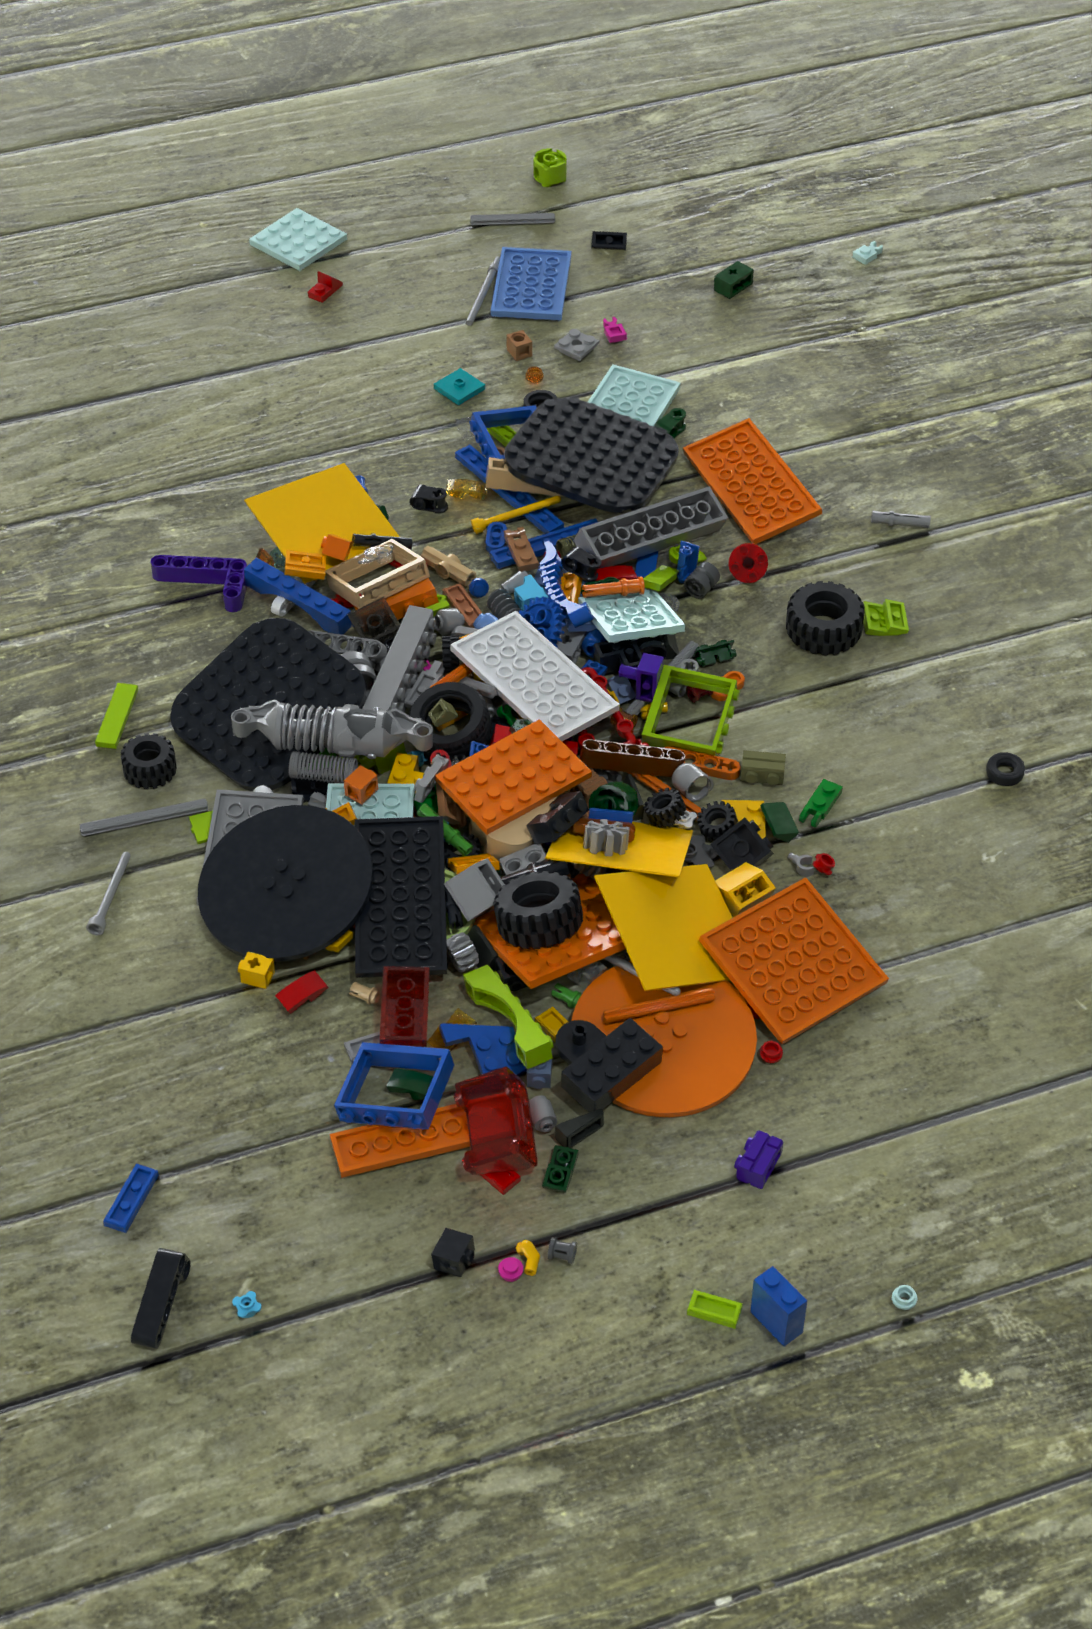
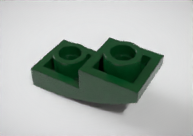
[386,1068,433,1100]
[542,1145,579,1193]

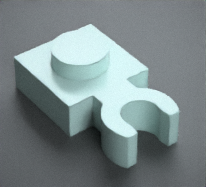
[852,241,883,265]

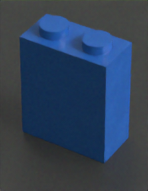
[750,1266,807,1346]

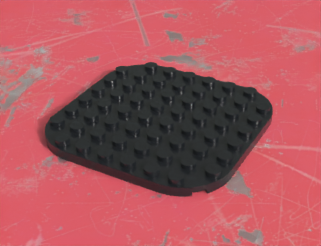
[503,397,679,513]
[170,618,367,791]

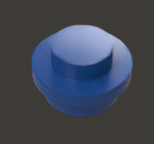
[469,578,489,597]

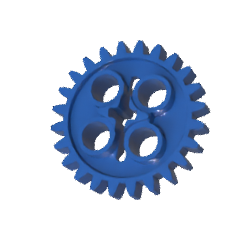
[519,596,566,648]

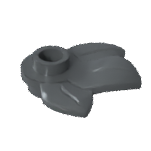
[684,835,718,868]

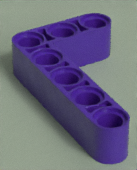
[150,555,247,613]

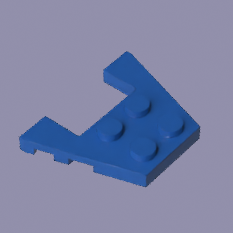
[439,1023,527,1101]

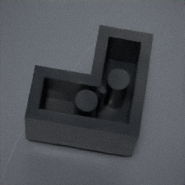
[593,639,642,684]

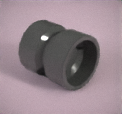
[684,562,720,599]

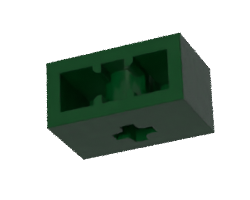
[714,261,754,299]

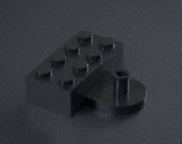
[556,1018,663,1113]

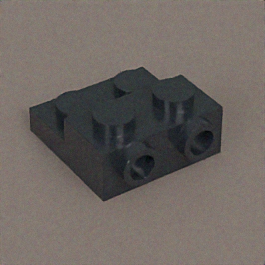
[711,817,774,871]

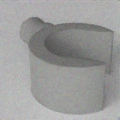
[787,853,814,877]

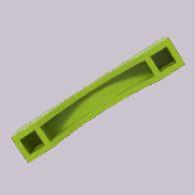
[463,965,554,1070]

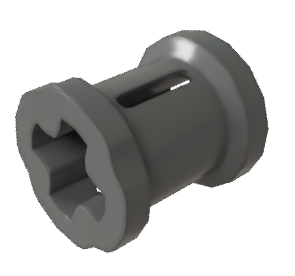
[548,1237,577,1264]

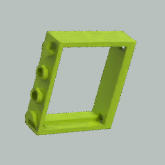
[642,665,740,756]

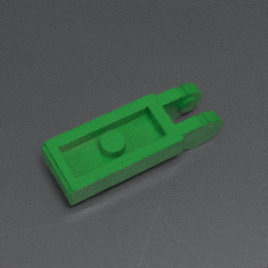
[799,779,843,828]

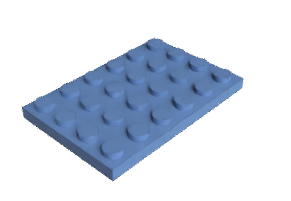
[491,247,571,321]

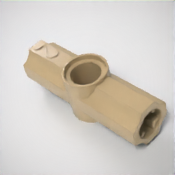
[420,546,476,587]

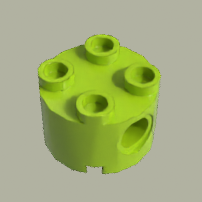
[533,148,567,187]

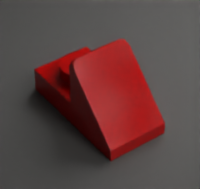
[308,271,343,303]

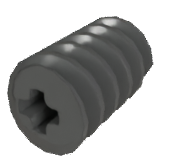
[487,588,522,619]

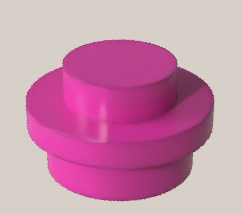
[498,1257,523,1282]

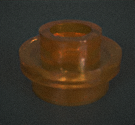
[525,366,544,383]

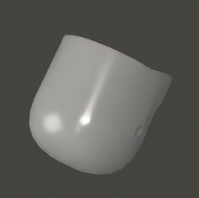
[672,762,714,802]

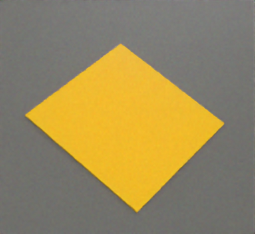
[244,463,400,584]
[545,822,693,877]
[594,864,732,991]

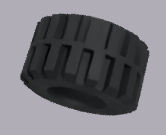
[121,733,177,789]

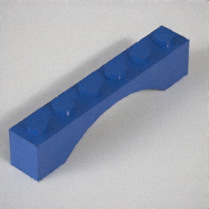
[244,557,352,635]

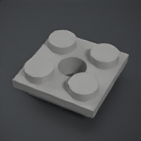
[554,329,599,361]

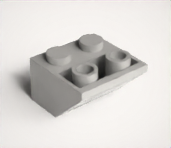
[444,858,505,921]

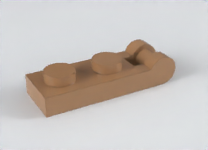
[504,527,539,572]

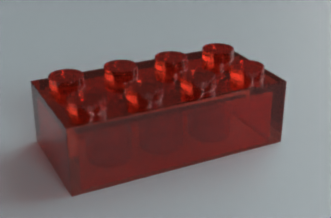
[380,966,429,1047]

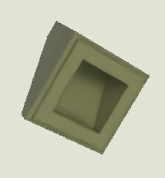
[428,699,458,727]

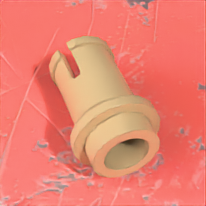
[349,982,380,1005]

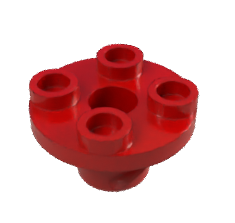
[728,543,768,583]

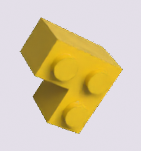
[387,753,424,793]

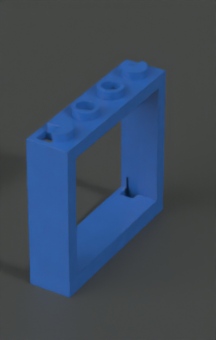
[469,405,537,462]
[334,1042,455,1129]

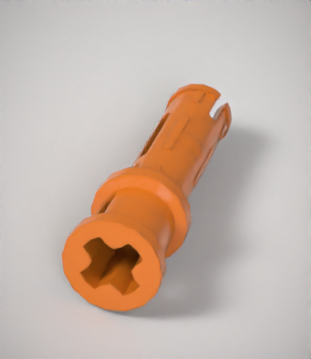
[582,576,645,598]

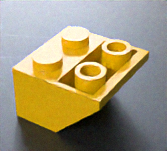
[715,862,776,917]

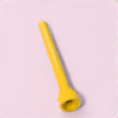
[471,495,561,534]

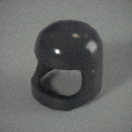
[635,635,667,659]

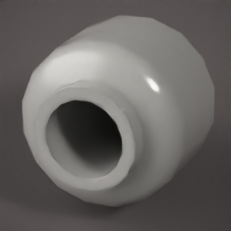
[434,608,465,635]

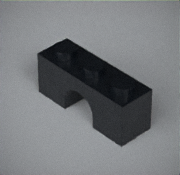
[526,791,589,844]

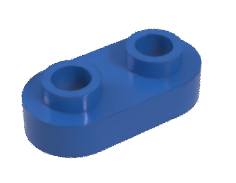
[486,522,507,552]

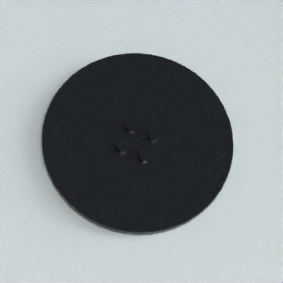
[198,805,374,962]

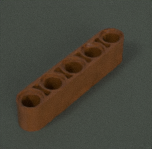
[579,739,685,777]

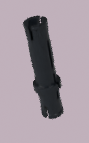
[352,533,412,550]

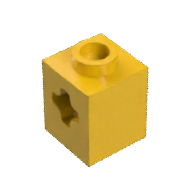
[238,952,275,989]

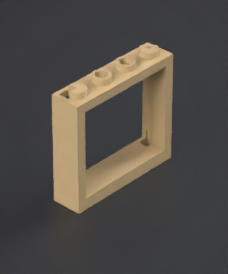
[325,539,430,610]

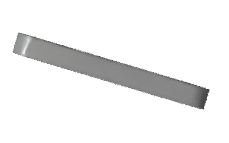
[309,630,387,661]

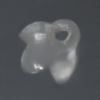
[358,544,394,564]

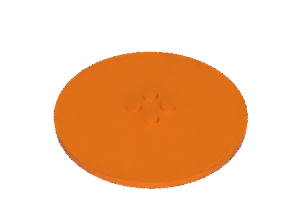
[571,960,757,1117]

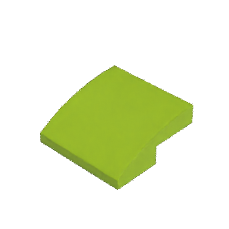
[863,599,909,636]

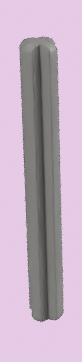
[470,213,555,226]

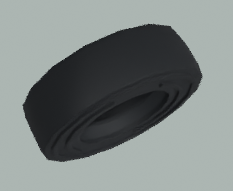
[986,752,1025,786]

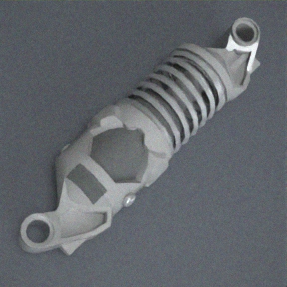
[231,699,433,759]

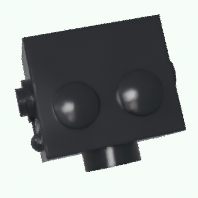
[431,1228,475,1277]

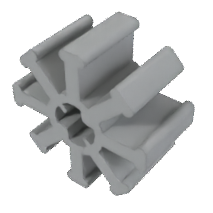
[583,819,630,856]

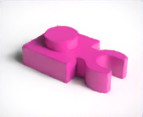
[603,317,627,343]

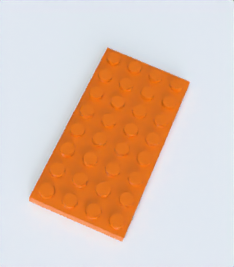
[683,418,822,544]

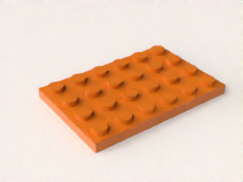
[435,719,592,835]

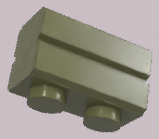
[741,750,786,785]

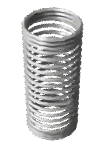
[289,751,358,783]

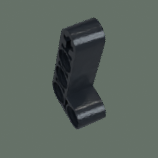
[131,1248,191,1349]

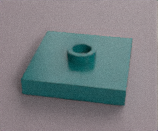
[434,368,486,406]

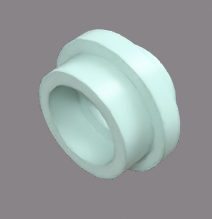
[892,1285,917,1310]

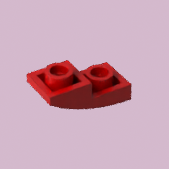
[596,566,638,581]
[275,970,329,1014]

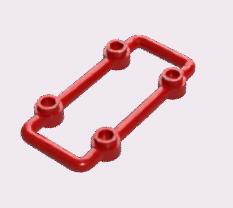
[577,667,636,749]

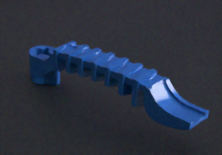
[539,541,594,628]

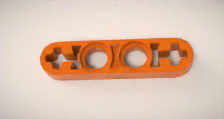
[664,746,740,780]

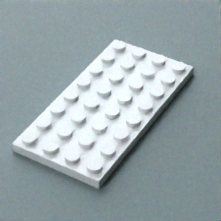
[450,611,620,741]

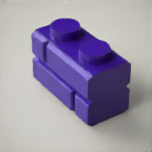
[734,1130,783,1189]

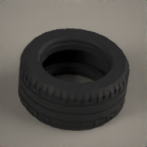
[409,682,492,764]

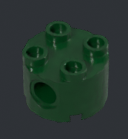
[589,782,638,818]

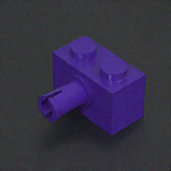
[619,653,664,703]

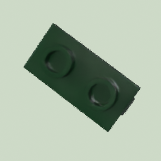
[692,640,737,667]

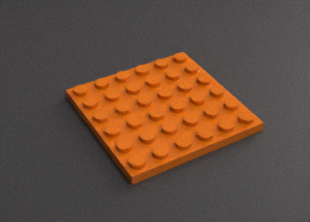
[474,873,626,989]
[699,877,889,1045]

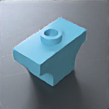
[514,574,549,611]

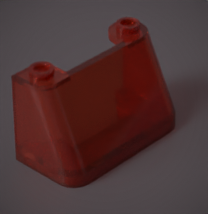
[454,1066,538,1175]

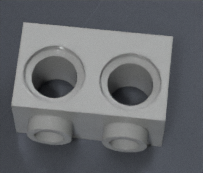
[499,844,549,875]

